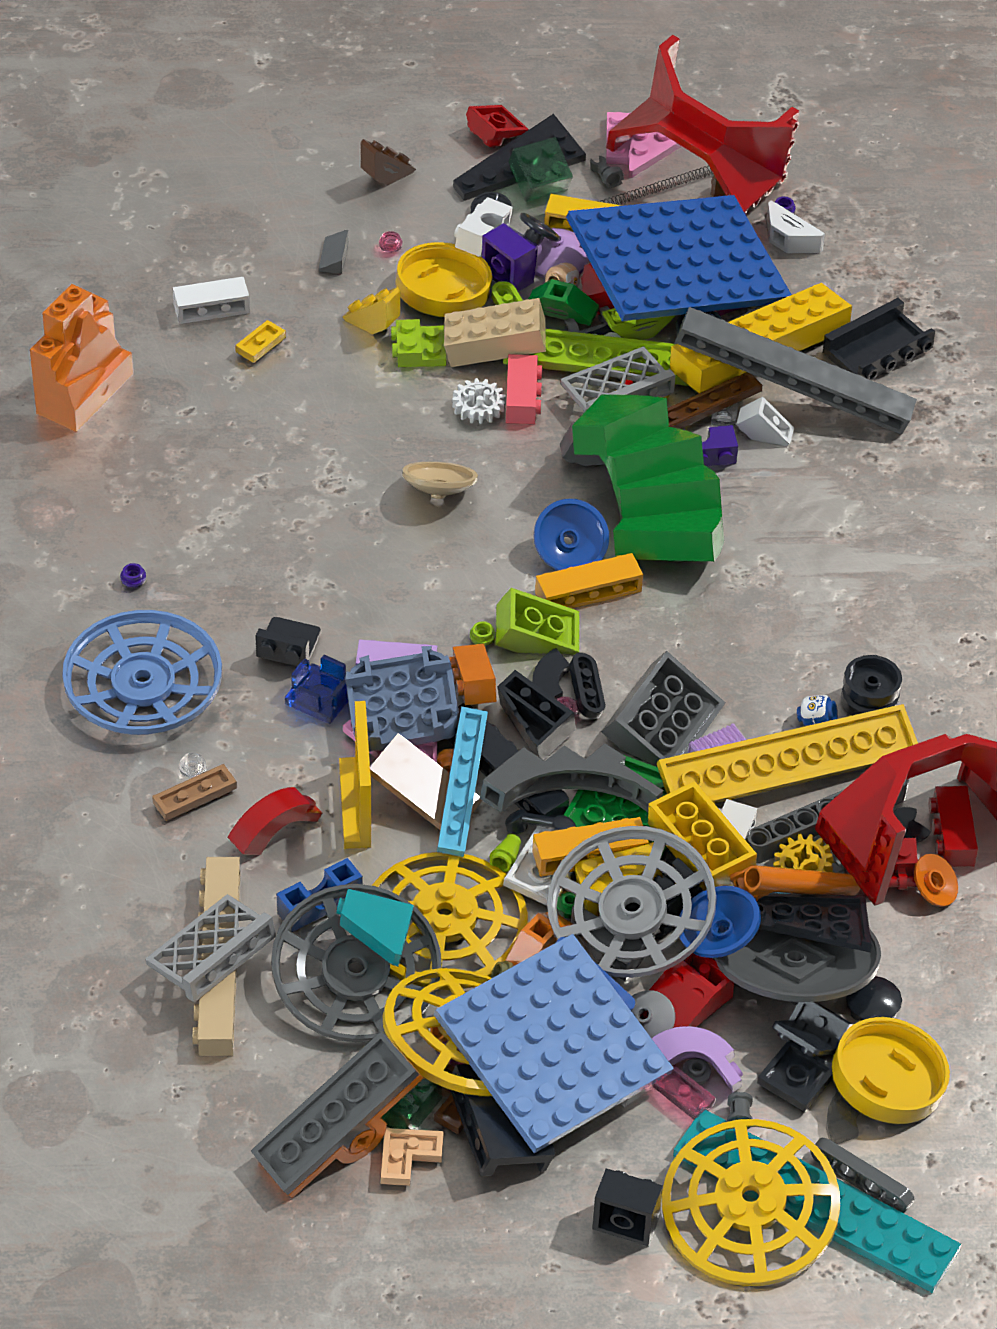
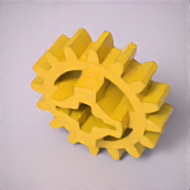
[773,834,834,872]

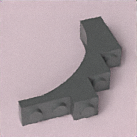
[480,744,663,812]

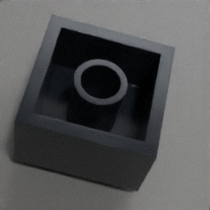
[592,1168,663,1247]

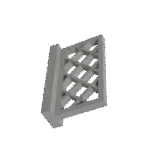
[560,347,675,412]
[145,894,276,1002]

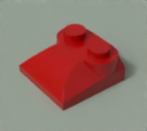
[466,105,529,148]

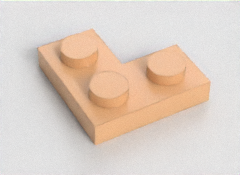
[381,1128,443,1186]

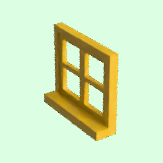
[339,701,371,849]

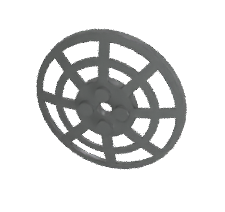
[271,884,442,1043]

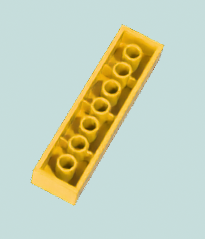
[670,283,852,393]

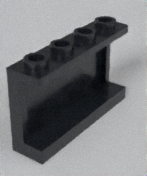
[822,298,935,381]
[450,1064,555,1177]

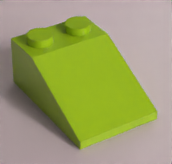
[496,588,579,655]

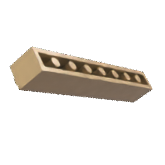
[192,857,240,1056]

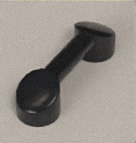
[505,809,576,834]

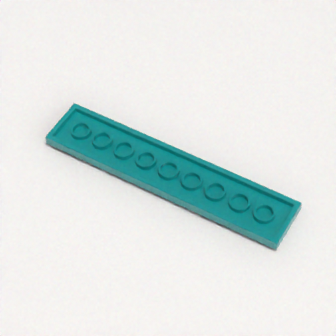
[673,1108,961,1293]

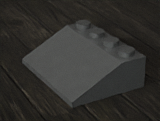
[601,651,726,767]

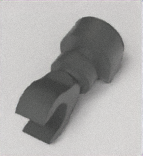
[590,156,624,188]

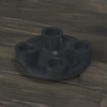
[846,976,902,1021]

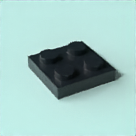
[757,1041,833,1112]

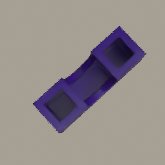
[683,425,738,466]

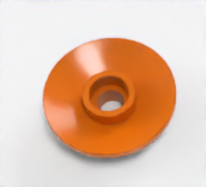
[914,854,958,907]

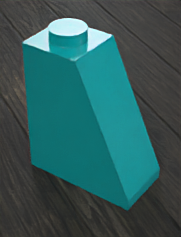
[336,889,414,967]

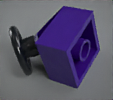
[482,213,560,292]

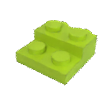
[391,319,446,367]

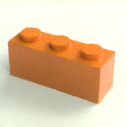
[449,644,497,705]

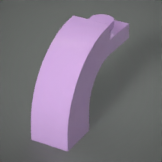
[652,1026,743,1093]

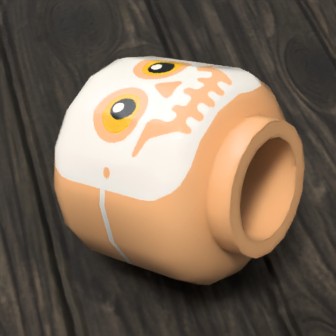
[545,262,580,287]

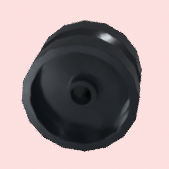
[841,655,902,716]

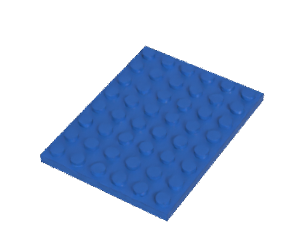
[566,195,792,321]

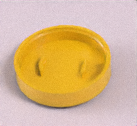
[395,242,492,317]
[832,1017,950,1124]

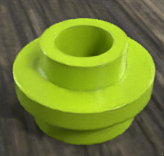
[470,621,496,646]

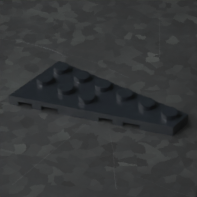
[453,113,586,201]
[699,891,872,953]

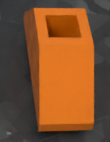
[505,912,574,966]

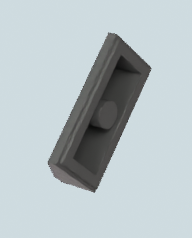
[319,230,349,274]

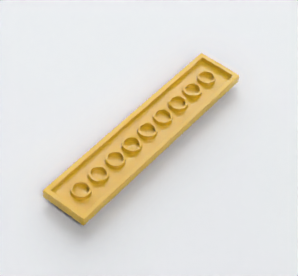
[657,704,918,804]

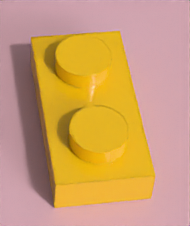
[235,320,286,363]

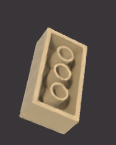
[444,298,546,367]

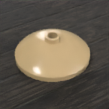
[402,462,478,499]

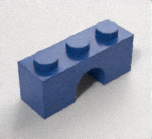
[276,858,363,932]

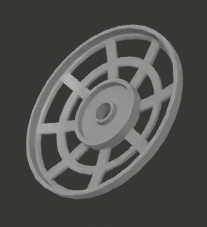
[547,826,716,978]

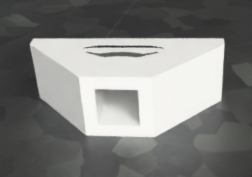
[766,200,825,253]

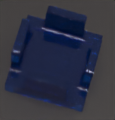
[285,655,349,724]

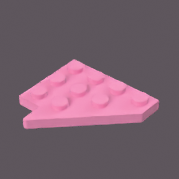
[606,112,682,178]

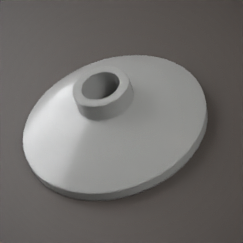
[631,990,675,1038]

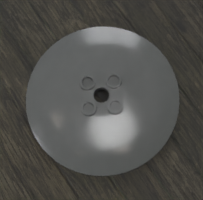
[713,929,881,1002]

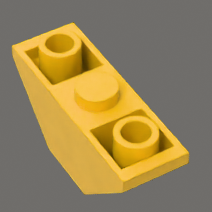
[342,287,400,335]

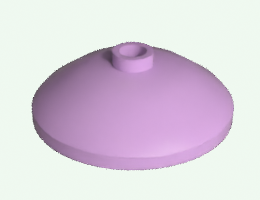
[535,228,590,278]

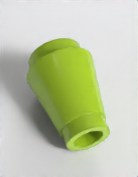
[490,834,521,873]

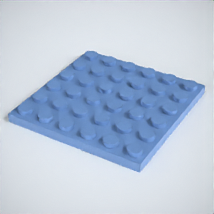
[434,934,674,1153]

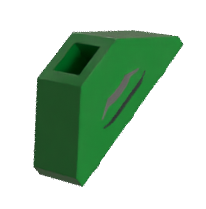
[528,279,599,326]

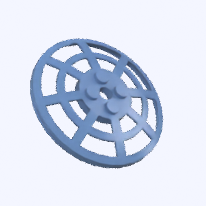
[62,610,222,735]

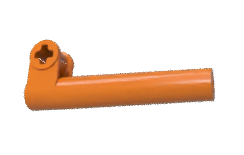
[729,865,860,901]

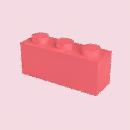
[506,354,542,424]

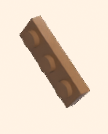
[152,764,237,821]

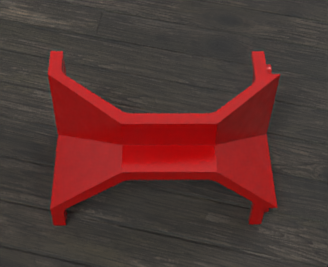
[606,35,800,215]
[815,734,997,906]

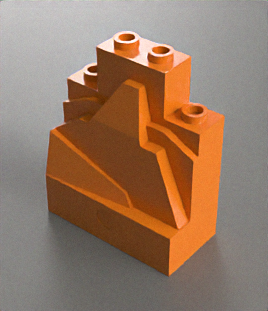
[30,284,133,432]

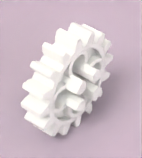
[452,378,506,424]

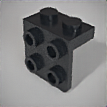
[255,617,321,668]
[772,1002,853,1057]

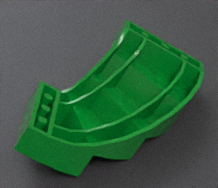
[572,394,724,562]

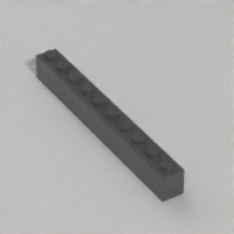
[675,307,917,434]

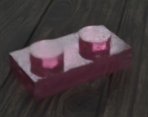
[653,1064,716,1120]

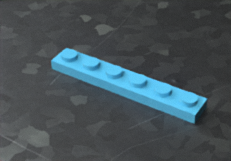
[437,707,488,857]

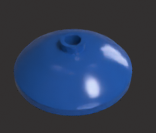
[533,499,609,571]
[679,886,761,958]

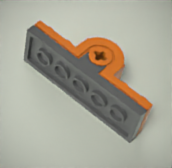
[251,1031,423,1198]

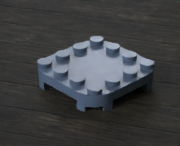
[345,646,459,752]

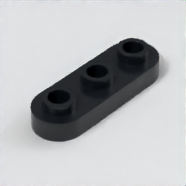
[569,653,606,719]

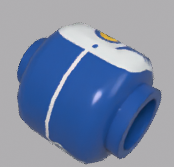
[797,695,838,727]

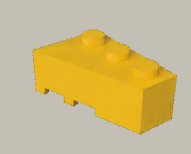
[574,842,663,916]

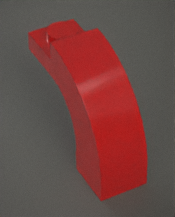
[227,787,323,855]

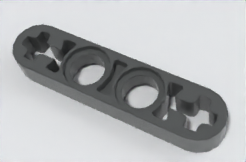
[810,1137,915,1213]

